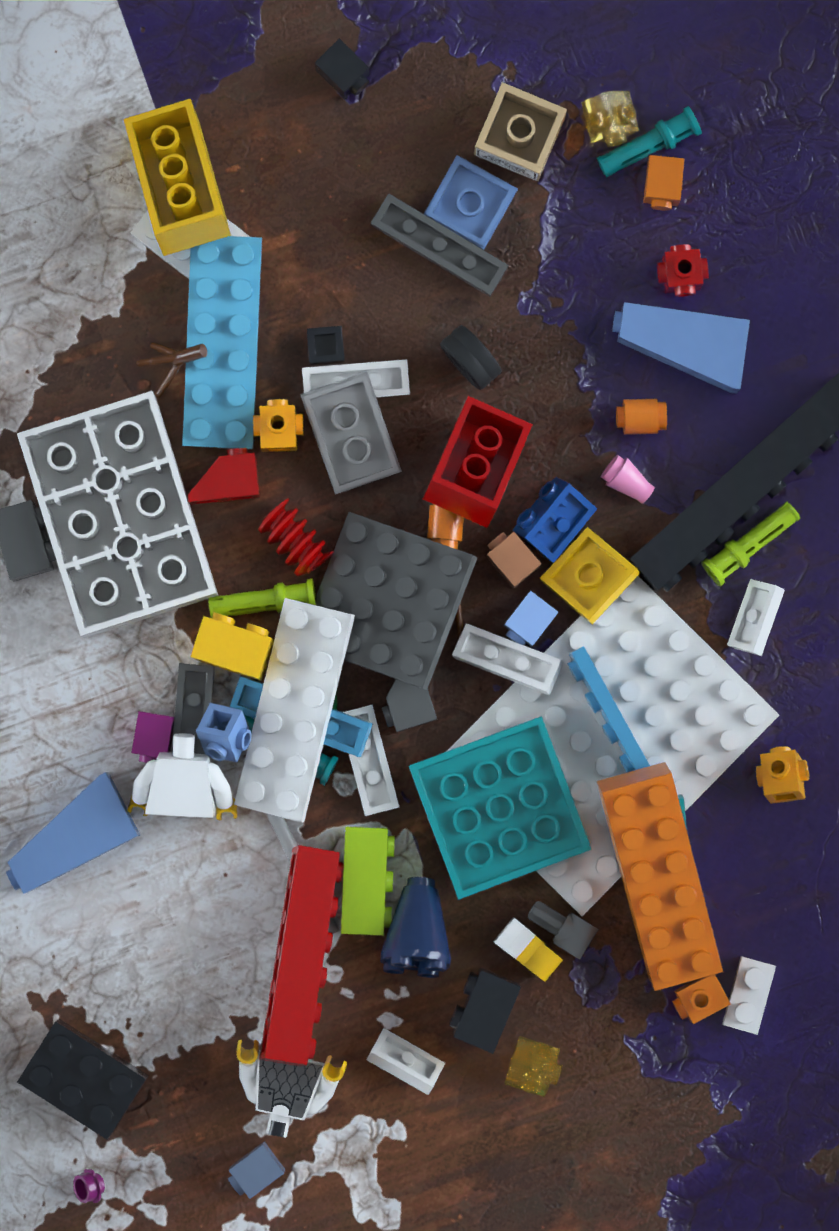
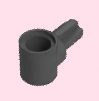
[528,901,599,959]

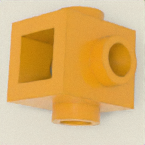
[253,399,303,452]
[756,747,809,804]

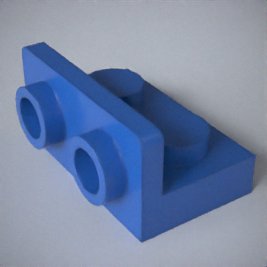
[512,477,597,563]

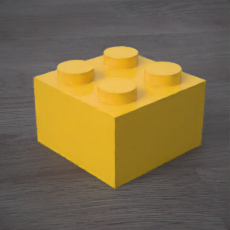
[190,612,274,681]

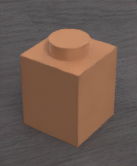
[486,532,541,589]

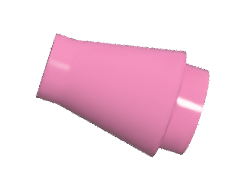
[601,455,655,504]

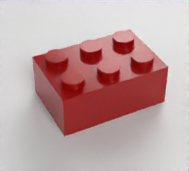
[423,396,533,528]

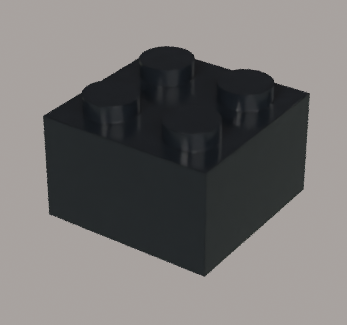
[449,967,521,1054]

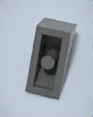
[382,679,437,733]

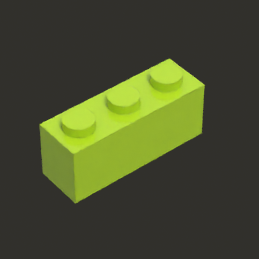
[341,827,395,936]

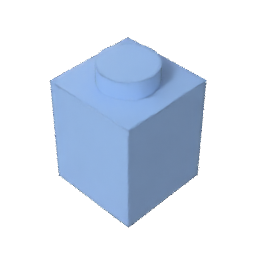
[504,591,558,647]

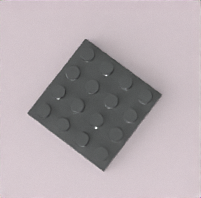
[315,512,477,690]

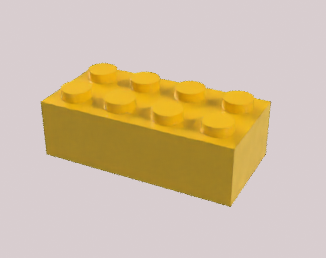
[123,98,231,256]

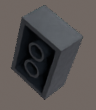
[17,1019,149,1140]

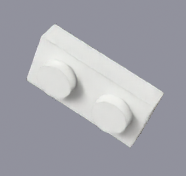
[727,579,785,656]
[722,956,776,1035]
[366,1028,445,1095]

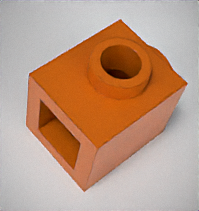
[672,974,731,1024]

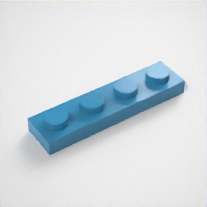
[567,646,650,772]
[230,676,373,757]

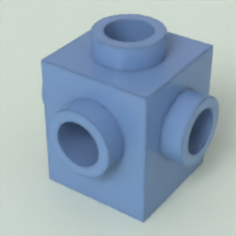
[196,703,251,763]

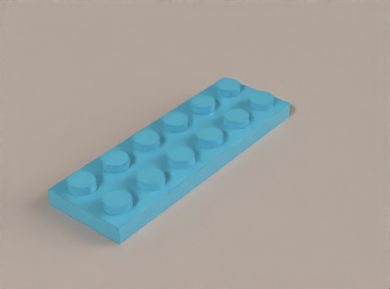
[182,236,262,449]

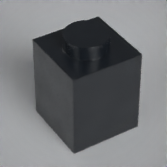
[315,38,369,99]

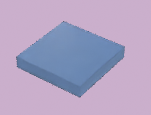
[424,155,518,250]

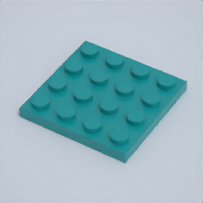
[409,716,592,900]

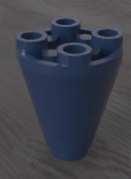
[380,877,451,978]

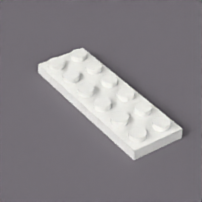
[234,598,355,822]

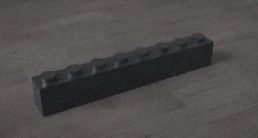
[628,373,839,593]

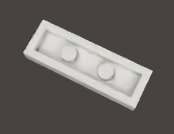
[302,359,410,397]
[452,623,564,695]
[343,705,399,816]

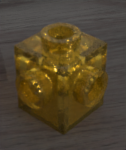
[581,91,639,147]
[504,1036,563,1097]

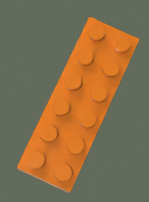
[597,762,723,991]

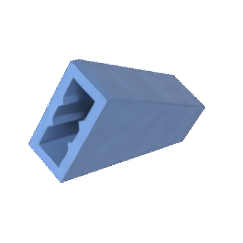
[612,302,750,394]
[6,772,140,894]

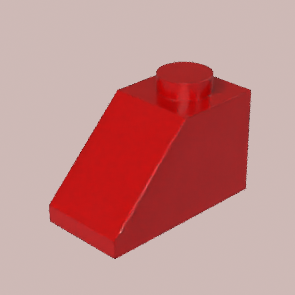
[188,448,260,505]

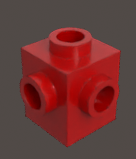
[657,244,709,297]

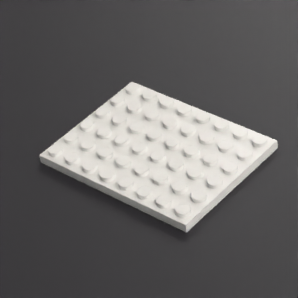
[446,576,779,916]

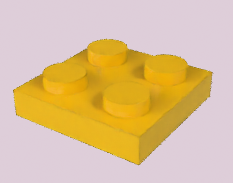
[540,527,640,625]

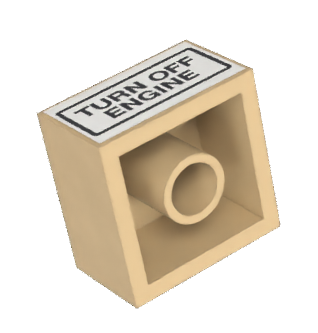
[474,82,567,181]

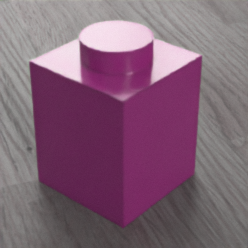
[131,711,174,763]

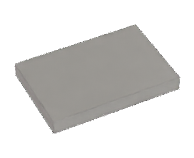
[301,371,402,495]

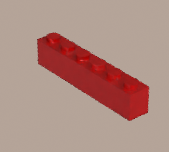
[259,845,344,1067]

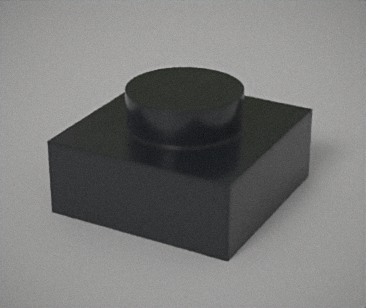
[307,326,345,365]

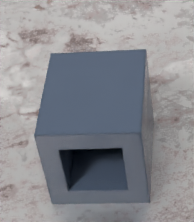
[228,1141,285,1199]

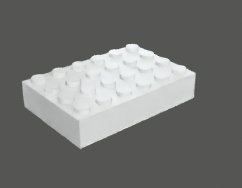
[17,391,219,638]

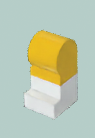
[493,917,563,982]

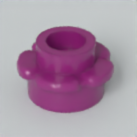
[73,1169,105,1203]

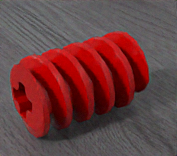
[258,498,334,577]

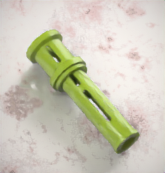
[701,501,800,587]
[208,578,316,618]

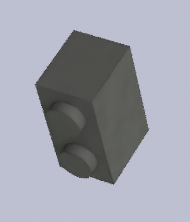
[0,500,56,582]

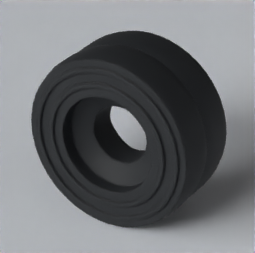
[440,325,502,390]

